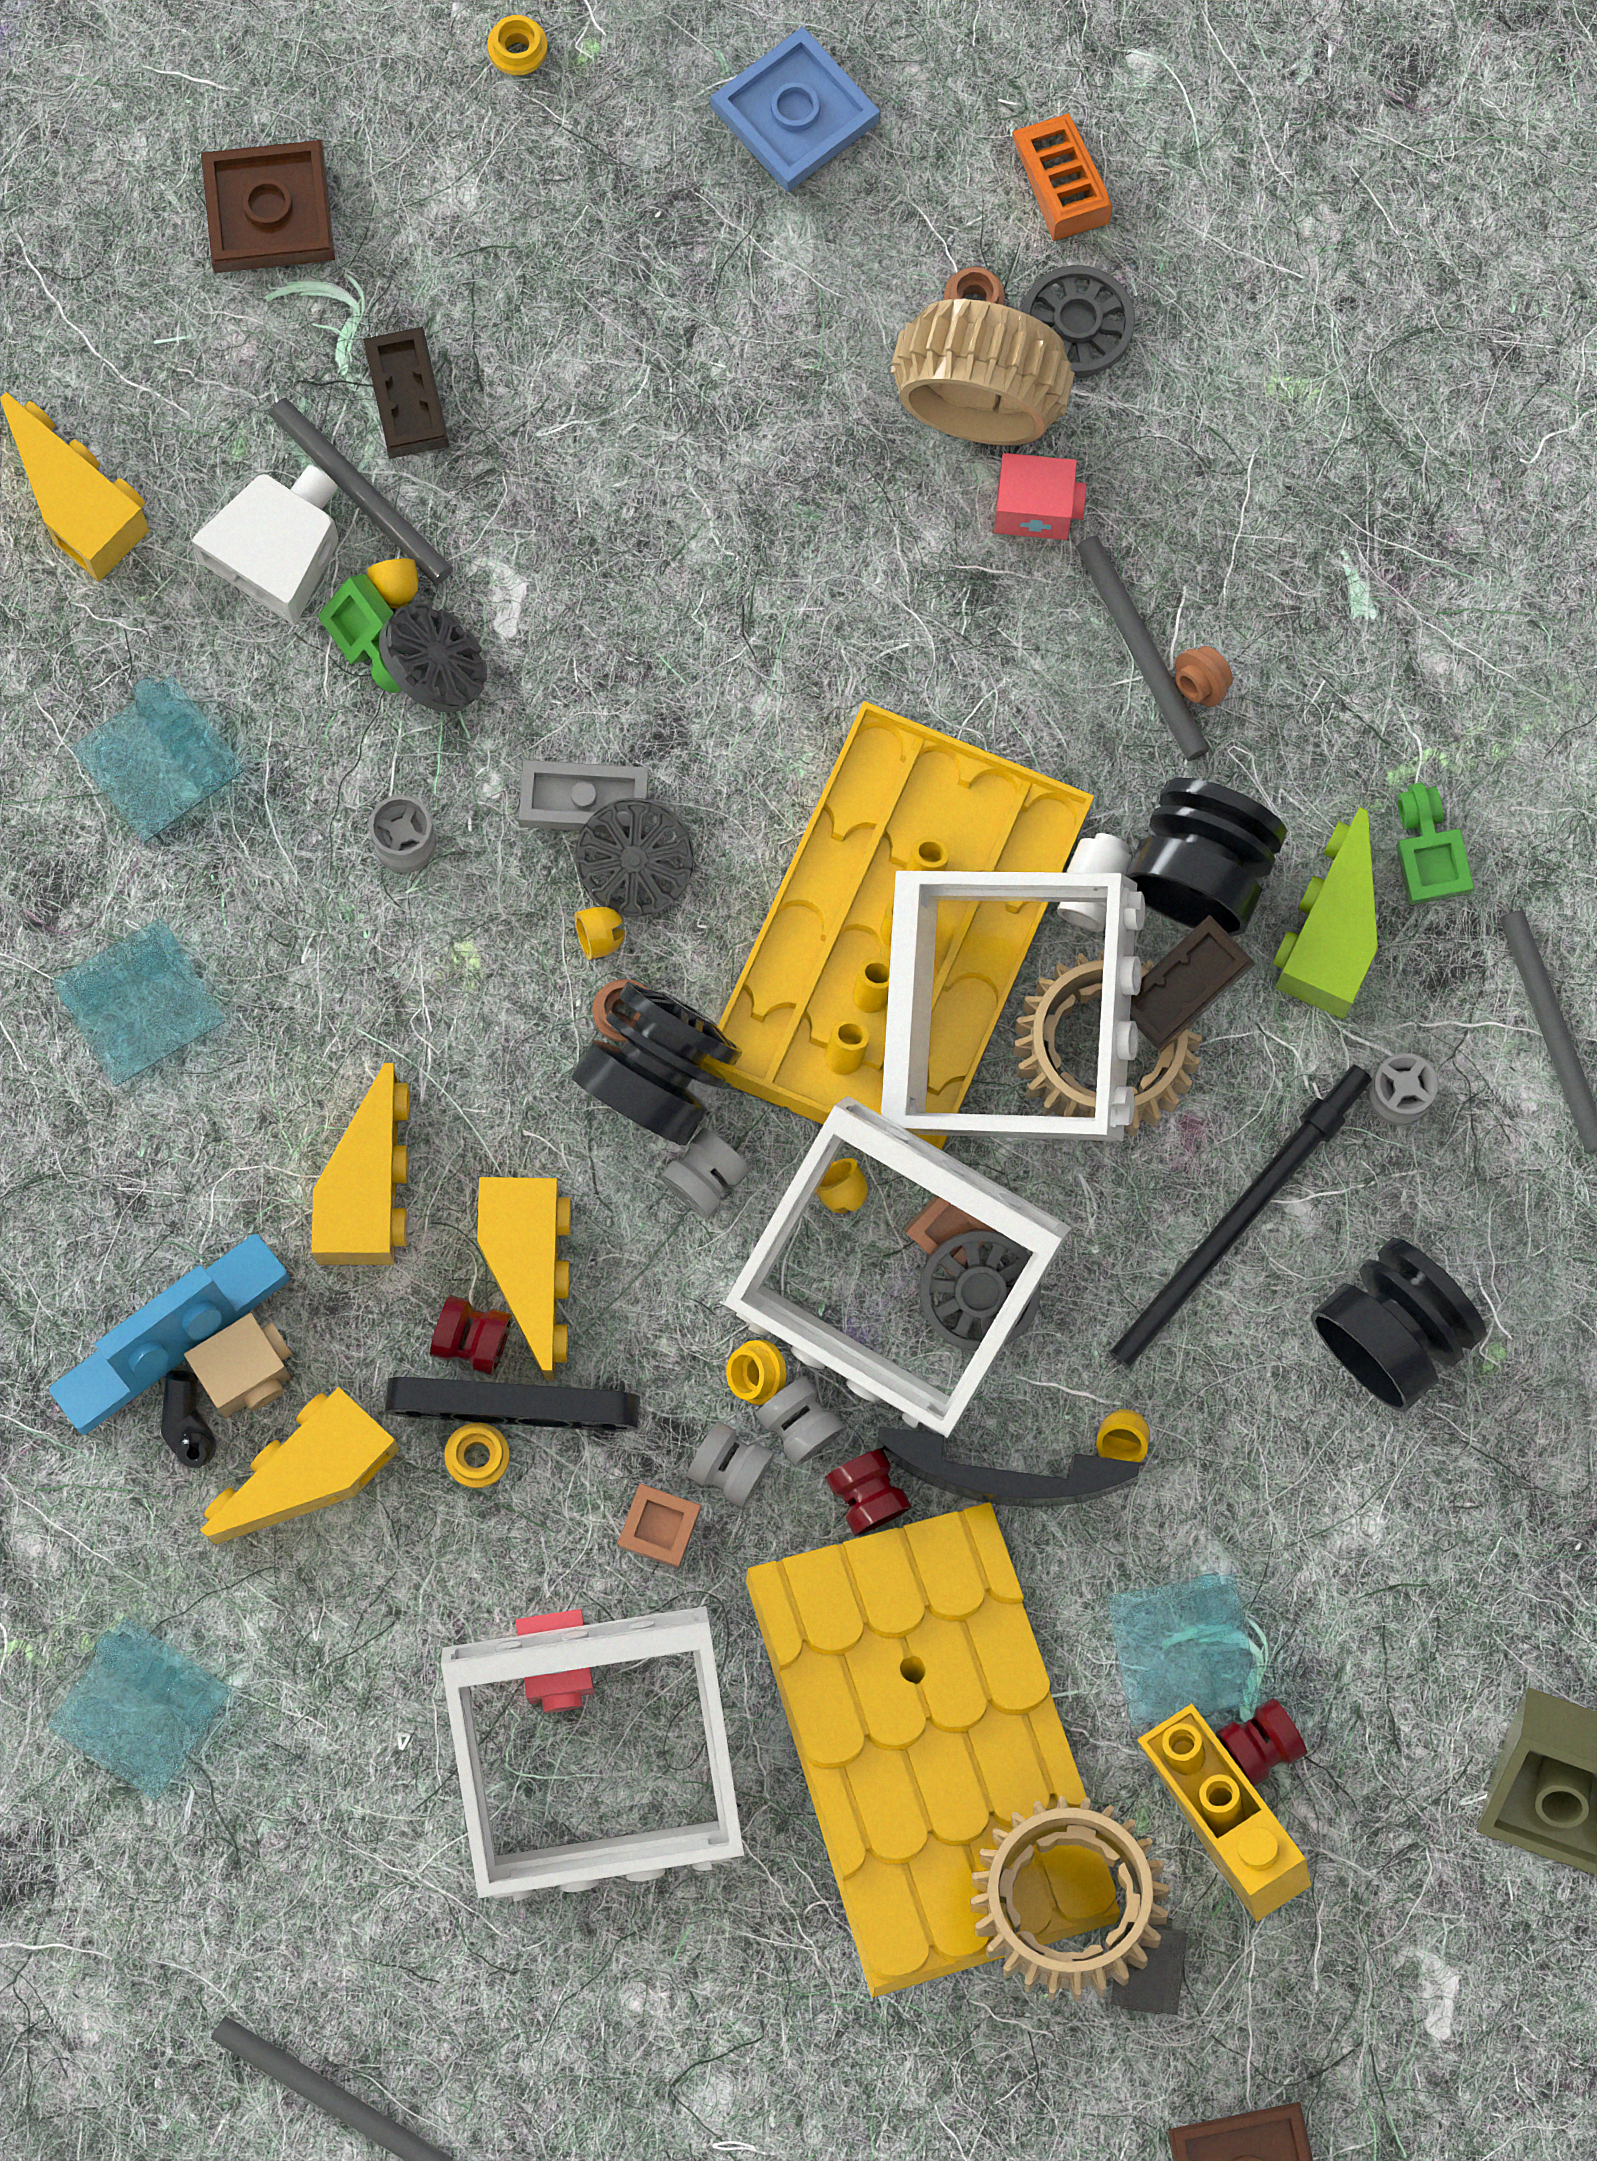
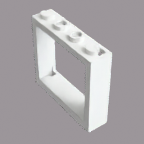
[881,871,1145,1141]
[724,1096,1072,1438]
[441,1606,744,1902]

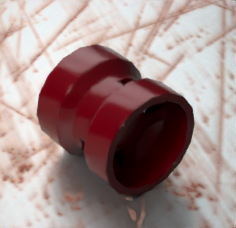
[430,1294,513,1376]
[825,1448,912,1537]
[1216,1698,1308,1787]

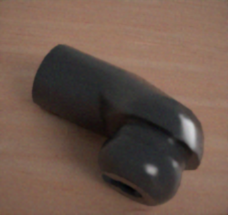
[161,1371,216,1468]

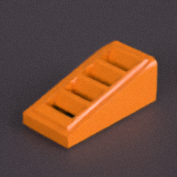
[1012,113,1113,241]

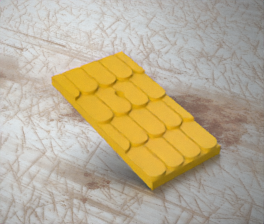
[704,701,1094,1151]
[746,1502,1120,1998]

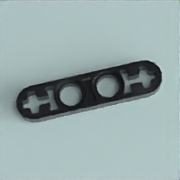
[385,1377,640,1432]

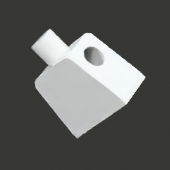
[191,465,339,625]

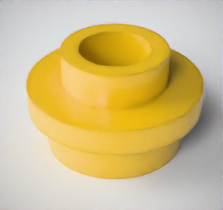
[487,15,548,76]
[726,1340,787,1405]
[444,1423,510,1488]

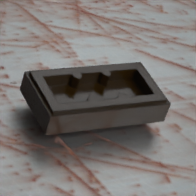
[363,327,450,459]
[1130,915,1255,1053]

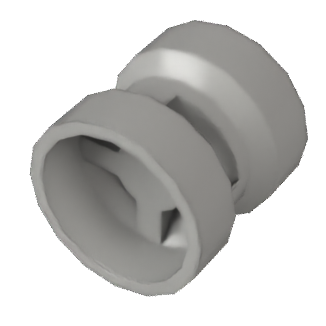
[368,795,436,873]
[660,1128,750,1218]
[755,1376,846,1467]
[686,1420,775,1510]

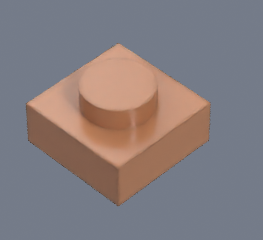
[903,1195,996,1276]
[617,1483,701,1570]

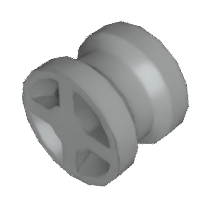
[1368,1053,1438,1126]

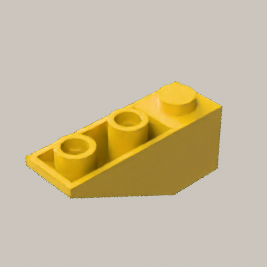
[0,392,150,582]
[311,1063,410,1265]
[477,1177,571,1381]
[200,1387,400,1545]
[1137,1703,1311,1922]

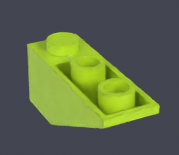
[1272,806,1378,1020]

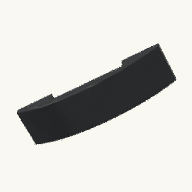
[876,1426,1140,1507]

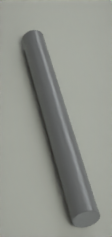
[269,398,453,585]
[1076,536,1209,761]
[1500,910,1597,1154]
[211,2016,453,2161]

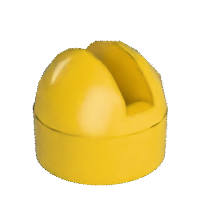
[366,558,419,609]
[574,907,625,961]
[816,1158,869,1214]
[1096,1409,1150,1462]

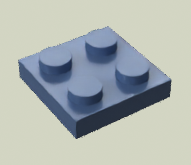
[710,26,881,193]

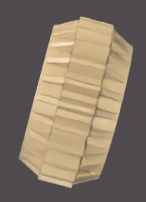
[890,299,1075,445]
[1013,950,1202,1137]
[970,1796,1169,2002]

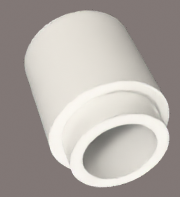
[1057,833,1133,932]

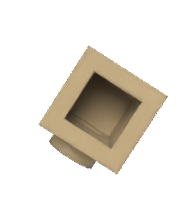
[184,1313,293,1419]

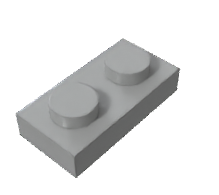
[518,760,649,833]

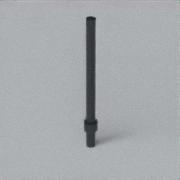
[1109,1064,1372,1368]

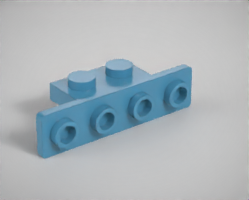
[49,1234,290,1435]

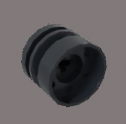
[1125,777,1288,936]
[571,982,742,1146]
[1311,1237,1487,1413]

